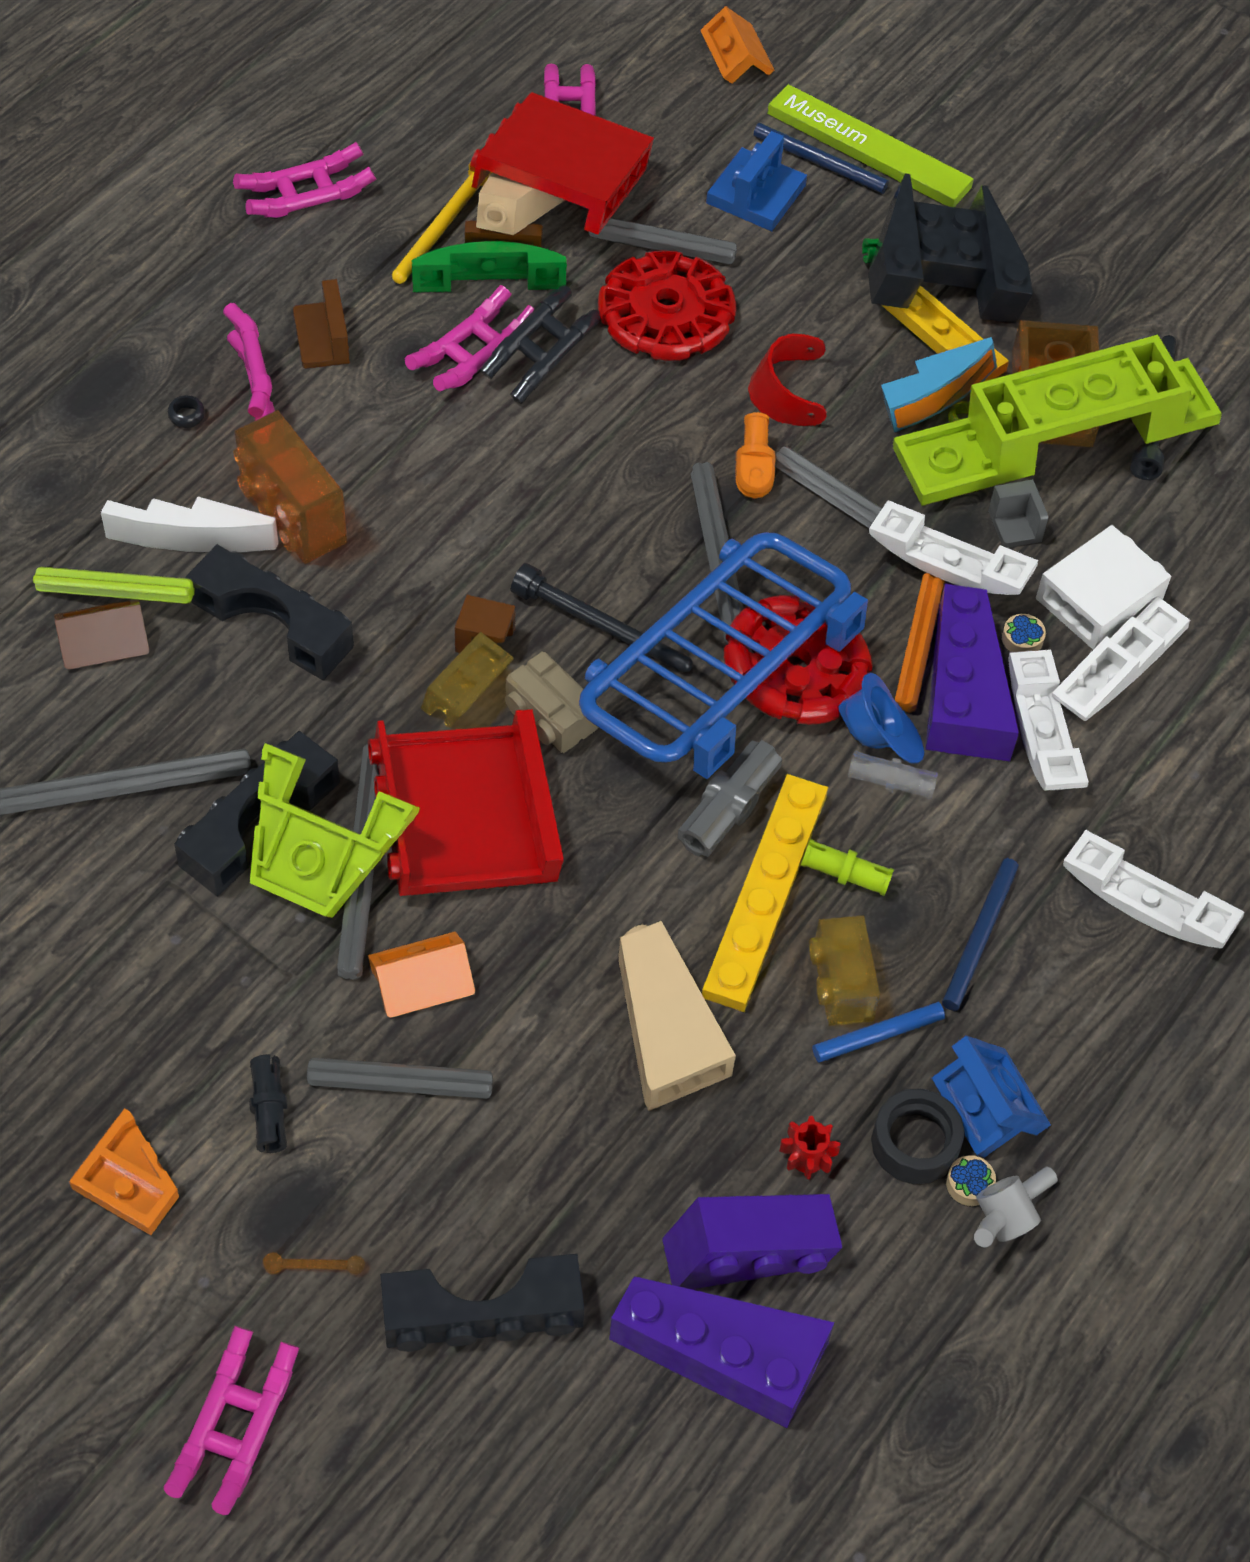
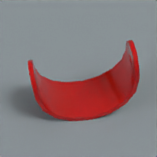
[748,333,827,426]

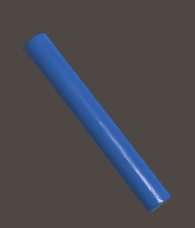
[812,1002,945,1063]

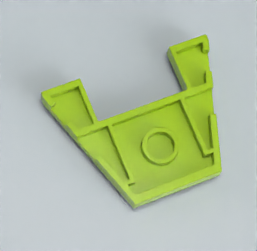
[250,743,420,918]

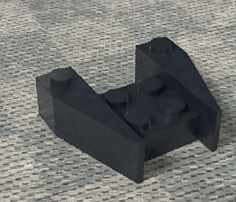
[868,173,1033,323]

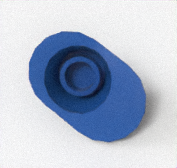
[839,672,924,764]

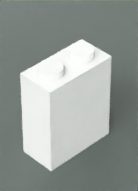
[1036,525,1171,650]

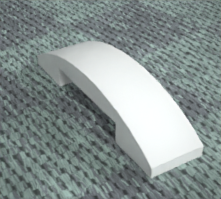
[869,500,1038,595]
[1008,650,1089,791]
[1063,830,1244,948]

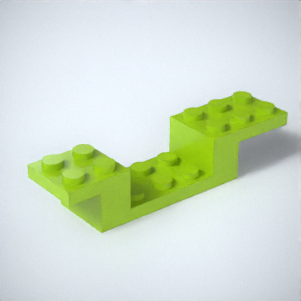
[893,335,1222,506]

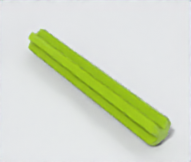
[33,567,195,604]

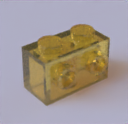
[809,915,880,1026]

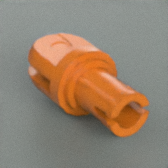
[736,412,776,499]

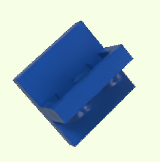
[706,131,807,232]
[932,1036,1051,1158]

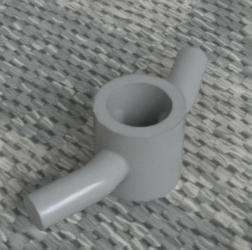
[974,1167,1057,1247]

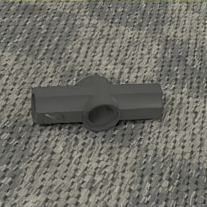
[677,740,782,857]

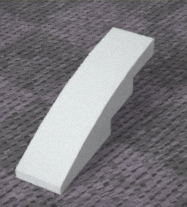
[101,497,278,552]
[1052,596,1190,721]

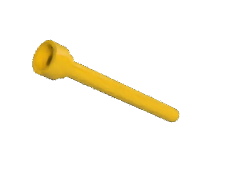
[392,162,492,284]

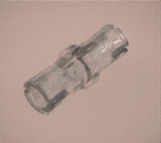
[848,751,939,799]

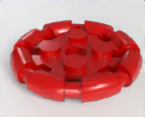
[598,250,736,361]
[723,595,873,725]

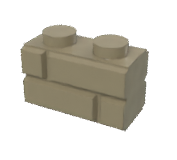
[505,651,601,753]

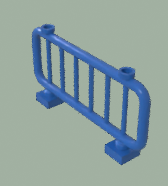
[579,532,868,779]

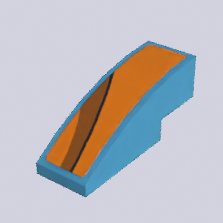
[881,337,997,432]

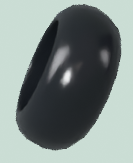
[167,395,205,428]

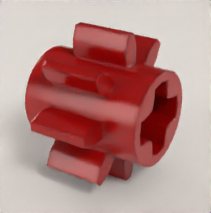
[779,1116,840,1179]

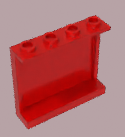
[470,92,654,235]
[368,709,564,896]

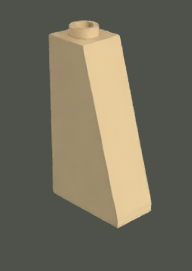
[476,173,565,235]
[619,921,736,1111]

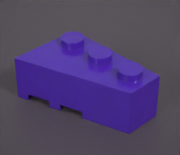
[662,1194,843,1289]

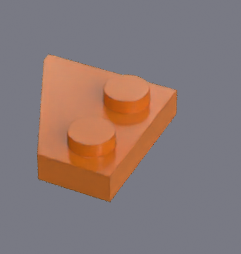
[69,1108,179,1235]

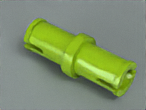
[801,839,894,896]

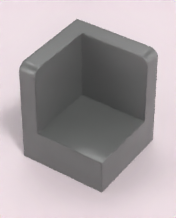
[988,479,1048,548]

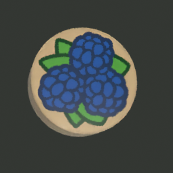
[1002,614,1046,652]
[946,1155,996,1206]

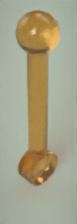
[263,1252,365,1275]

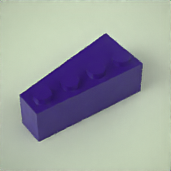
[925,584,1019,762]
[609,1276,835,1428]

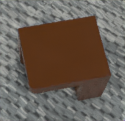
[455,595,515,656]

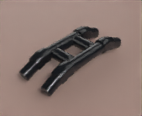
[479,285,601,404]

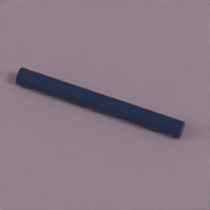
[753,123,889,194]
[942,858,1019,1011]

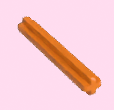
[895,572,945,713]

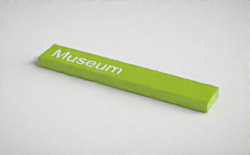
[767,84,974,207]

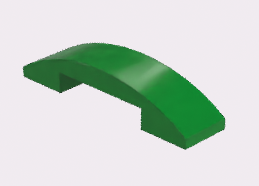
[412,241,567,292]

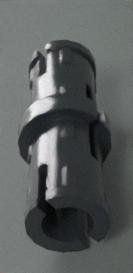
[249,1054,288,1153]

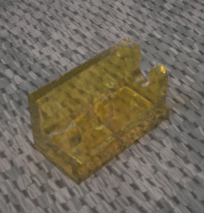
[421,632,514,727]

